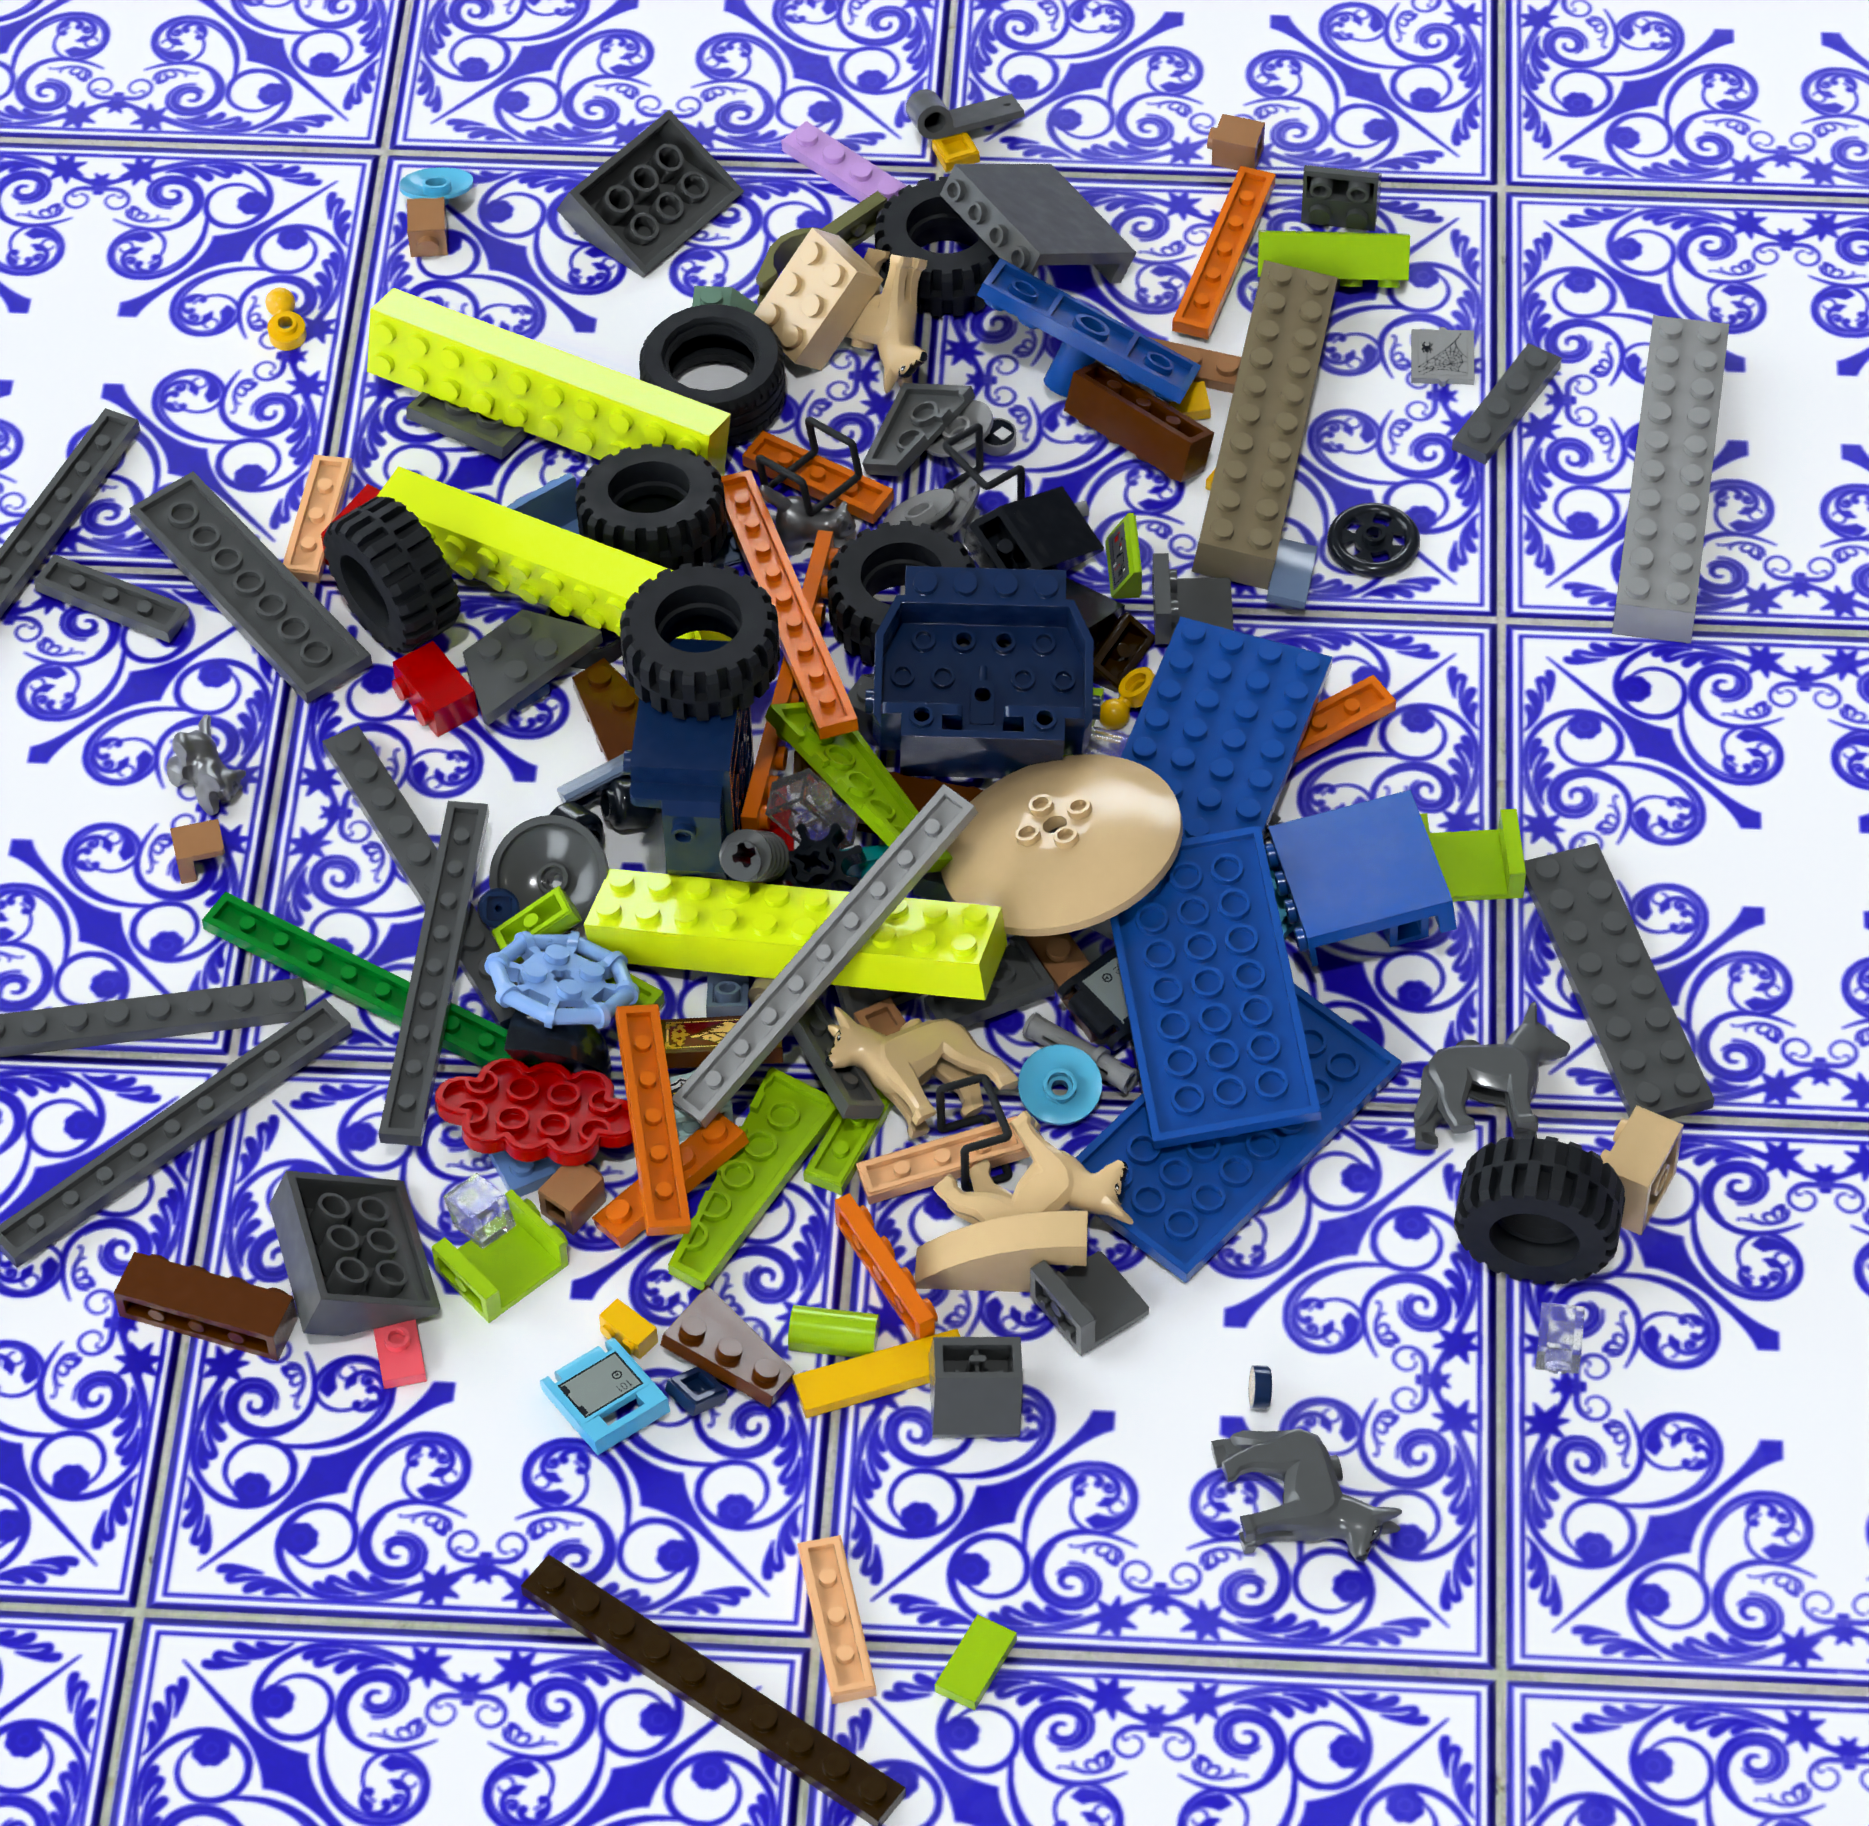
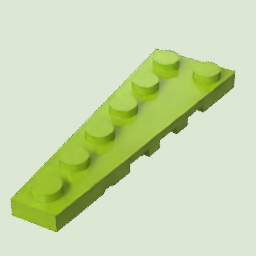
[765,702,953,873]
[668,1066,839,1291]

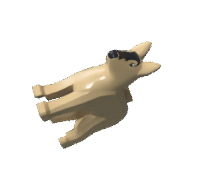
[845,248,928,393]
[826,1006,1019,1139]
[933,1110,1133,1225]

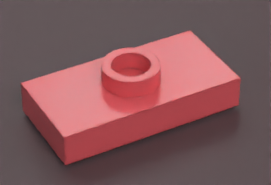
[373,1319,427,1389]

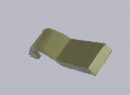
[756,191,887,305]

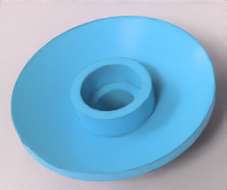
[399,167,473,205]
[1018,1044,1102,1126]

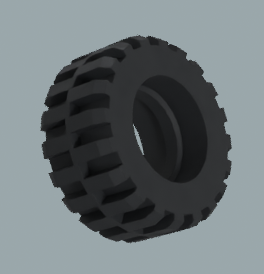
[874,177,1000,318]
[575,444,728,571]
[323,497,461,653]
[827,521,976,666]
[620,562,780,721]
[1454,1135,1625,1284]

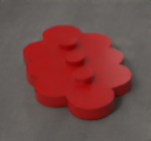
[435,1058,633,1166]

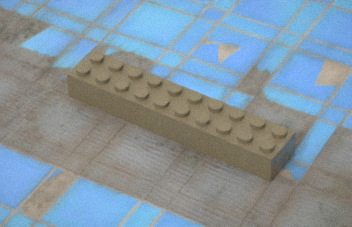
[1191,260,1338,590]

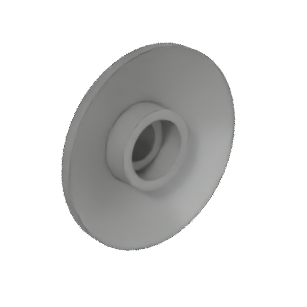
[926,400,993,457]
[883,488,956,530]

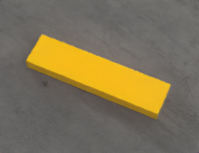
[792,1329,961,1418]

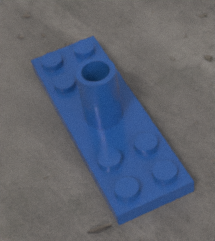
[977,258,1201,404]

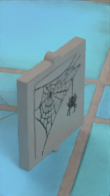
[1411,327,1475,387]

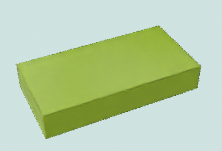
[935,1614,1017,1711]

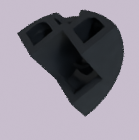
[504,1007,611,1078]

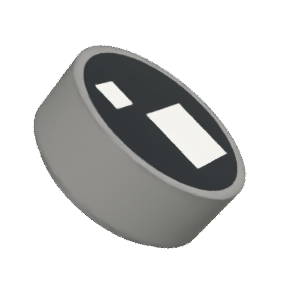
[983,418,1016,456]

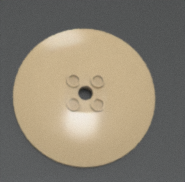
[941,754,1183,936]

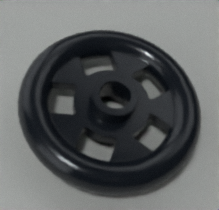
[1327,503,1420,577]

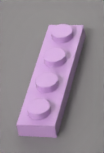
[781,121,906,202]

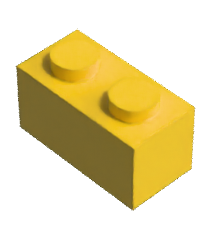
[599,1298,658,1359]

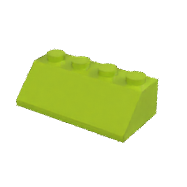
[1257,230,1410,288]

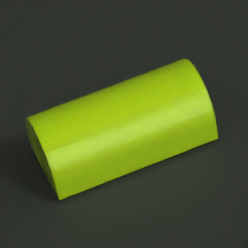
[492,886,582,964]
[788,1305,880,1358]

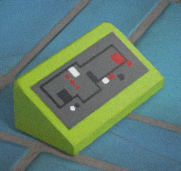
[1105,513,1142,599]

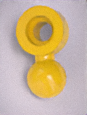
[265,287,307,351]
[1099,667,1155,730]

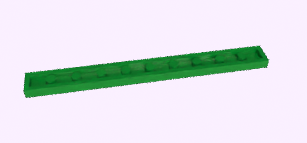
[202,892,568,1069]

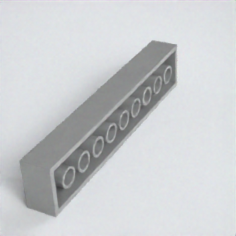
[1612,315,1729,644]

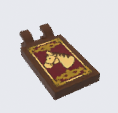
[661,1015,783,1068]

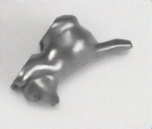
[759,485,856,556]
[166,714,246,815]

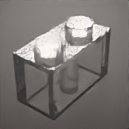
[765,768,859,850]

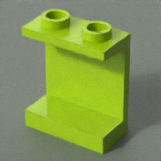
[1420,809,1526,902]
[431,1189,569,1323]

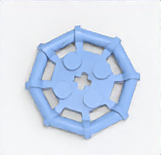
[484,930,640,1029]

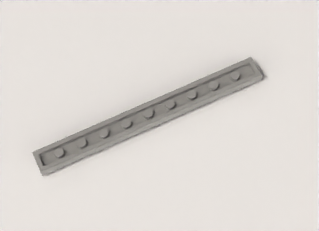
[672,784,978,1128]

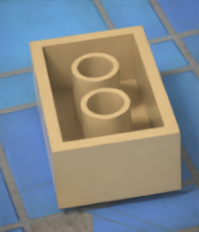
[754,227,884,371]

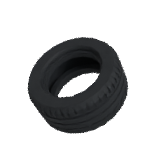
[639,304,786,447]

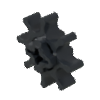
[765,823,867,891]

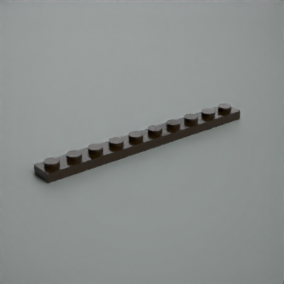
[521,1554,906,1826]

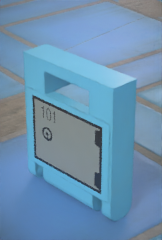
[540,1337,670,1456]

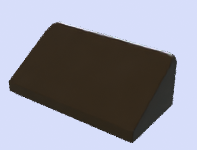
[1093,612,1155,693]

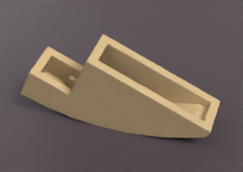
[915,1211,1088,1292]

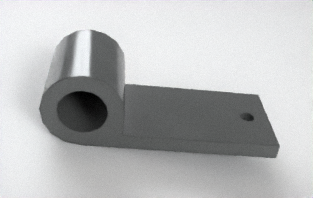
[906,89,1025,139]

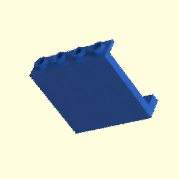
[1265,790,1457,967]

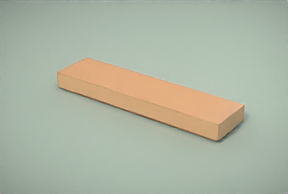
[283,455,353,583]
[856,1116,1030,1205]
[797,1535,877,1704]

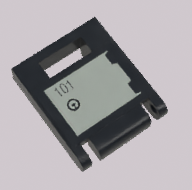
[1057,946,1133,1051]

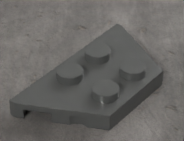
[462,609,603,726]

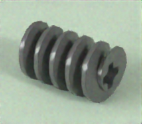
[719,829,790,883]

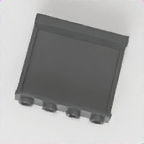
[940,164,1137,283]

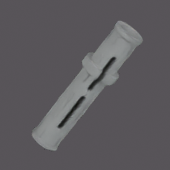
[1022,1012,1140,1094]

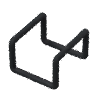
[755,417,863,516]
[943,423,1025,500]
[936,1074,1013,1192]

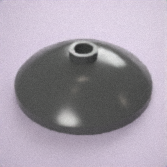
[489,815,609,934]

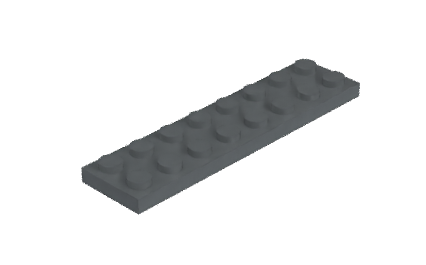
[129,471,372,704]
[1524,843,1714,1119]

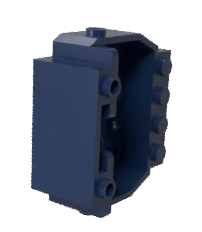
[865,566,1101,779]
[623,638,754,881]

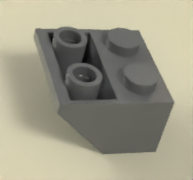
[1301,165,1382,231]
[929,1337,1023,1438]

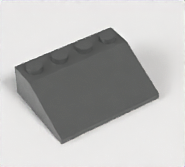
[556,110,744,278]
[269,1171,440,1336]

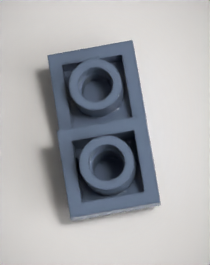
[1266,538,1318,609]
[706,972,750,1017]

